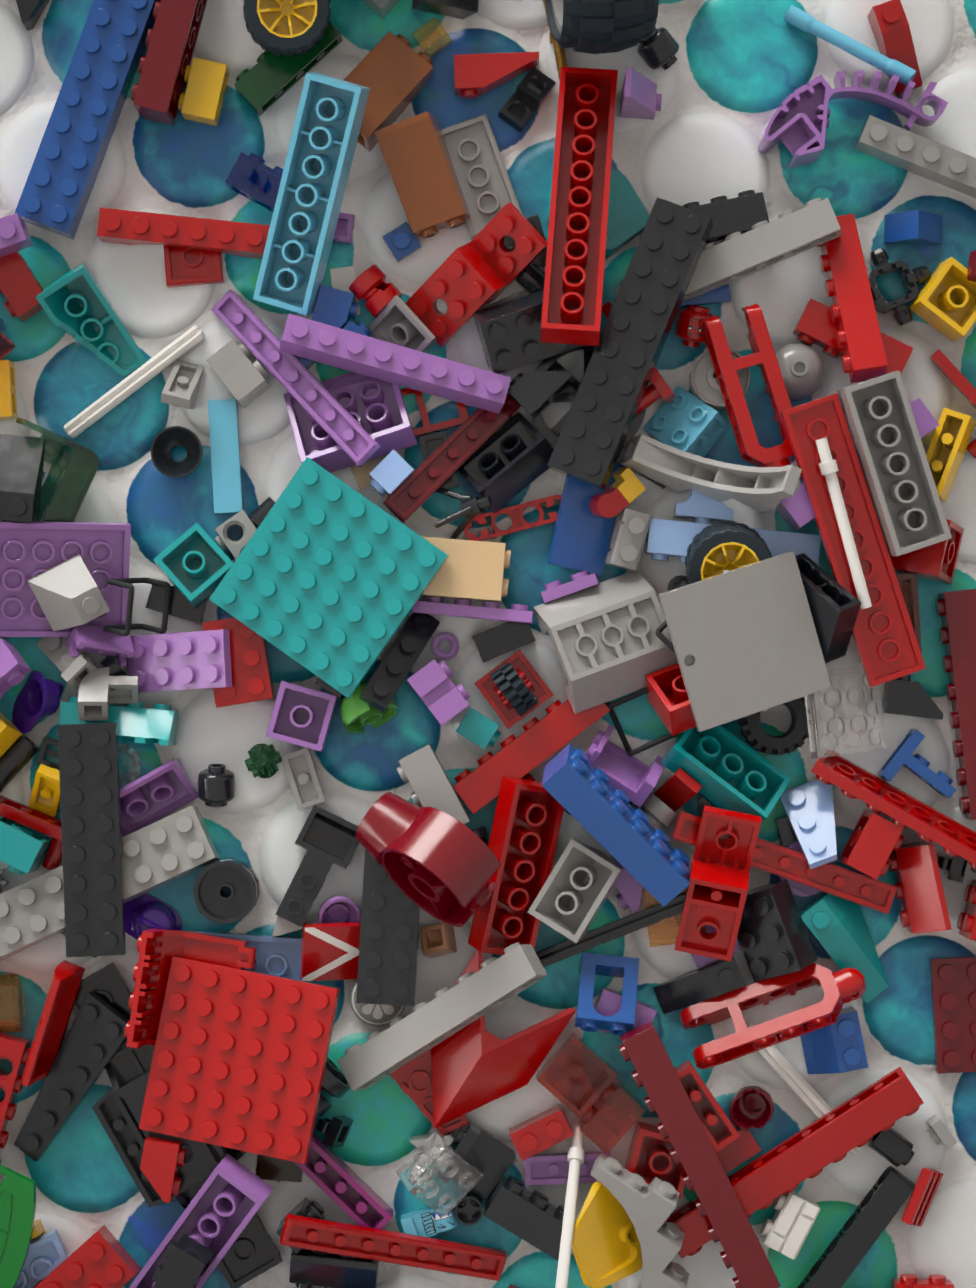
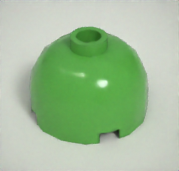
[339,681,398,734]

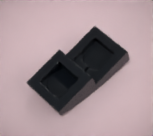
[498,66,556,133]

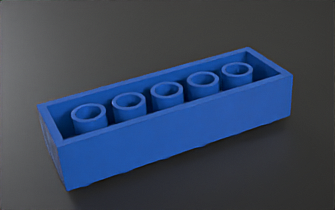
[542,744,690,907]

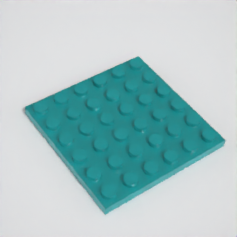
[209,457,449,698]

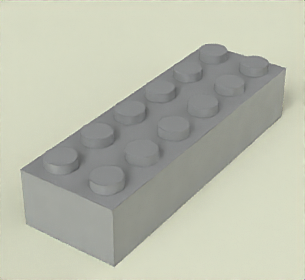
[837,370,952,557]

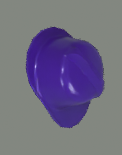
[12,670,64,734]
[124,893,182,940]

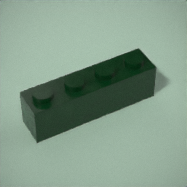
[234,21,343,116]

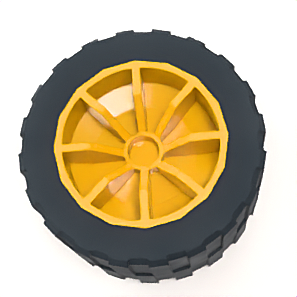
[243,0,331,57]
[685,521,772,584]

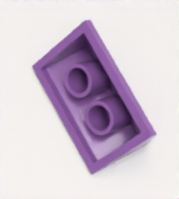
[120,758,198,836]

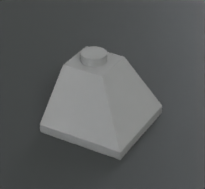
[27,554,110,631]

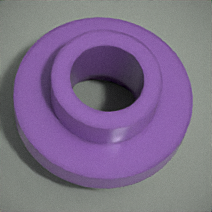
[431,632,459,660]

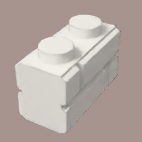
[760,1191,821,1260]

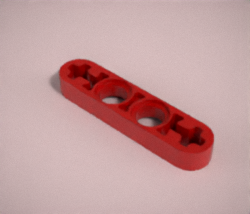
[464,495,562,541]

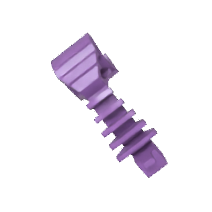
[758,71,948,169]

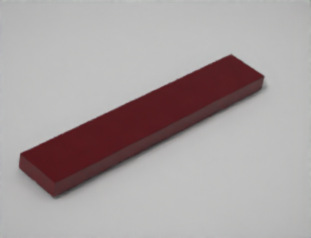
[383,392,521,524]

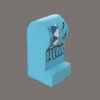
[401,1201,459,1237]

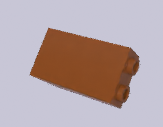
[344,31,434,152]
[374,111,471,239]

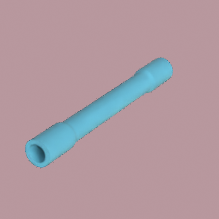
[784,5,916,85]

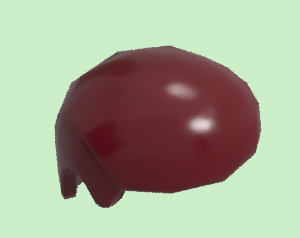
[729,1086,774,1131]

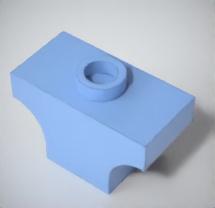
[674,489,734,524]

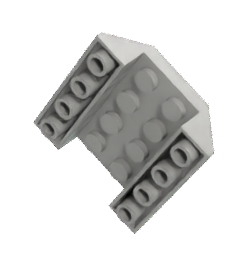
[532,571,677,714]

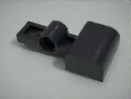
[275,805,359,927]

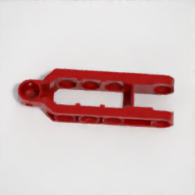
[701,304,794,467]
[679,963,866,1069]

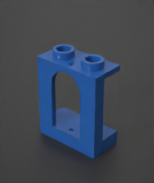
[574,952,639,1036]

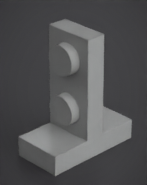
[36,637,100,690]

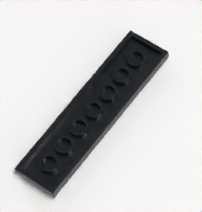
[58,722,126,957]

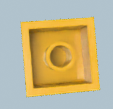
[908,257,976,342]

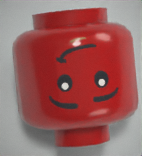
[675,304,713,348]

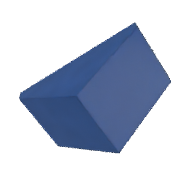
[884,210,942,245]

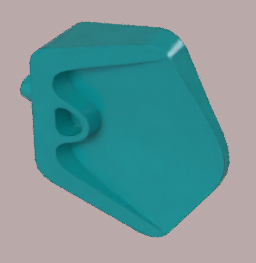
[547,168,649,259]

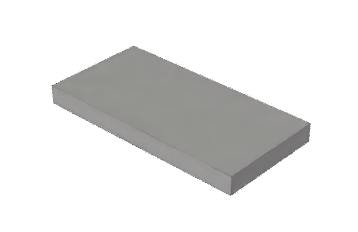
[441,114,522,240]

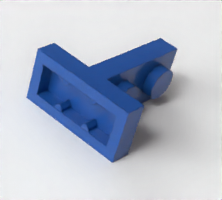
[877,729,956,799]

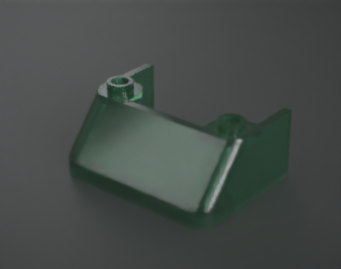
[16,417,99,522]

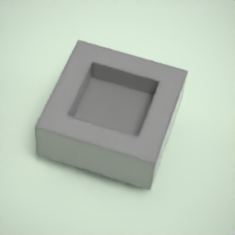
[926,1115,957,1149]

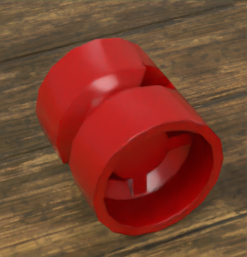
[349,264,402,319]

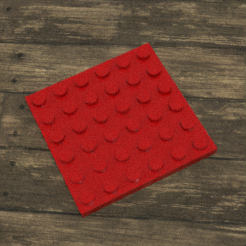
[139,956,340,1164]

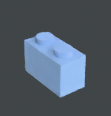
[369,449,414,497]

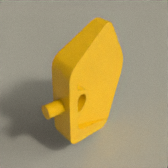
[572,1181,643,1288]

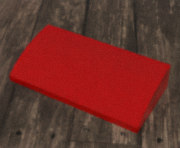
[22,960,85,1087]

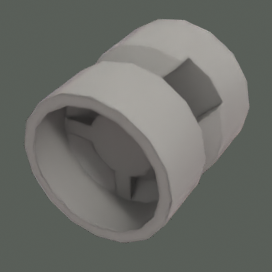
[641,793,678,830]

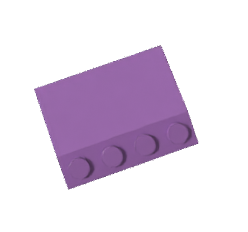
[283,372,418,473]

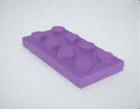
[127,629,232,693]

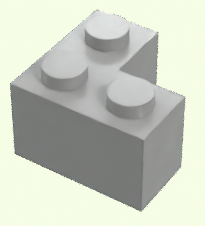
[206,339,270,408]

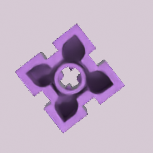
[407,659,470,726]

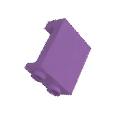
[585,725,665,807]

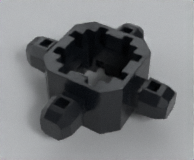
[868,248,931,326]

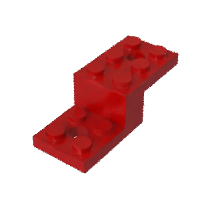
[405,202,547,347]
[674,805,762,962]

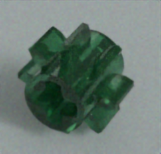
[244,743,282,778]

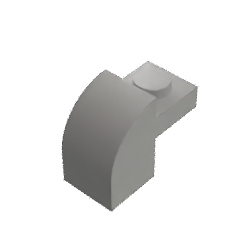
[78,667,139,721]

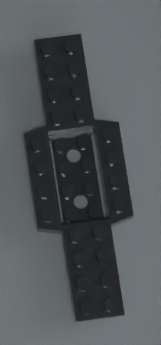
[73,962,283,1288]

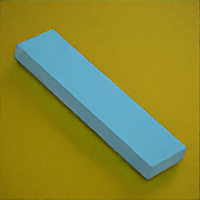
[208,399,243,514]

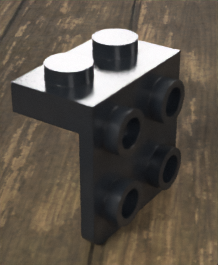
[436,1121,516,1199]

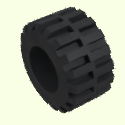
[738,697,814,755]

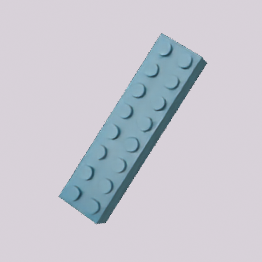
[253,73,370,315]

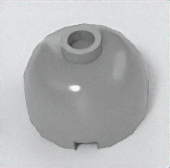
[775,343,824,400]

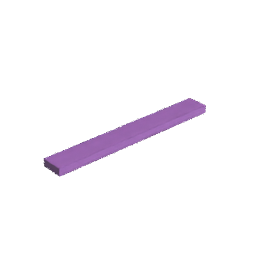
[211,289,381,466]

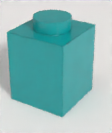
[455,707,501,749]

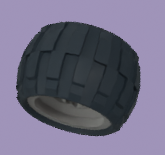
[545,0,659,54]

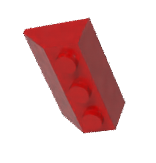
[888,841,952,934]

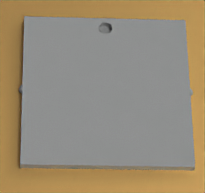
[659,551,832,732]

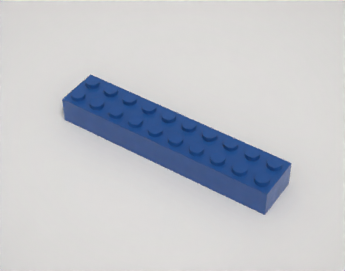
[15,0,161,240]

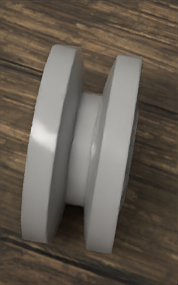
[689,349,750,410]

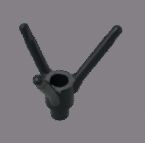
[434,487,493,539]

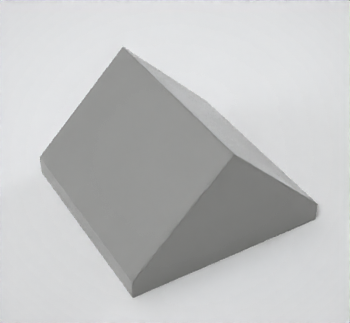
[368,295,436,353]

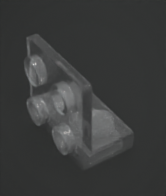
[396,1130,483,1217]

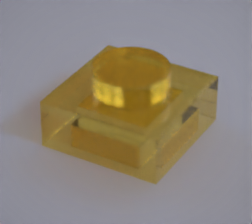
[413,17,452,58]

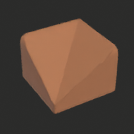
[419,922,457,958]

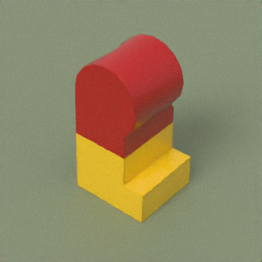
[590,467,646,518]

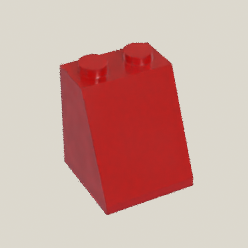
[890,519,964,584]

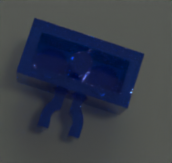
[225,152,283,212]

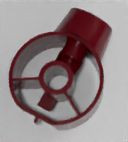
[355,792,501,927]

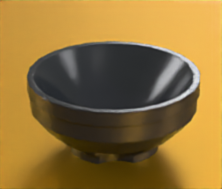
[150,426,203,478]

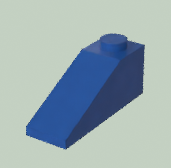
[300,285,359,370]

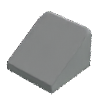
[272,916,307,937]

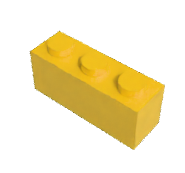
[926,408,976,502]

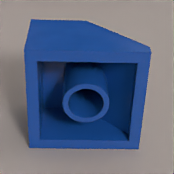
[800,1007,869,1074]

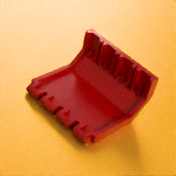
[124,929,257,1048]

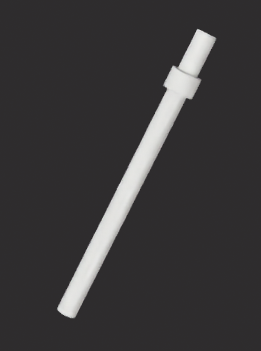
[815,437,872,609]
[555,1126,585,1288]

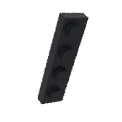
[359,613,440,713]

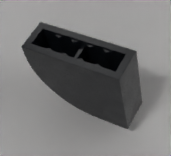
[795,553,861,664]

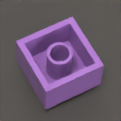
[266,681,338,752]

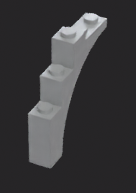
[621,434,802,513]
[590,1152,690,1288]

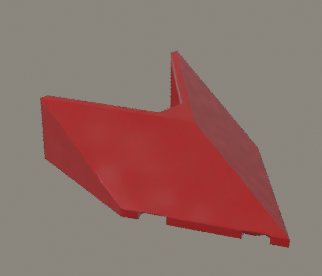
[431,950,576,1129]

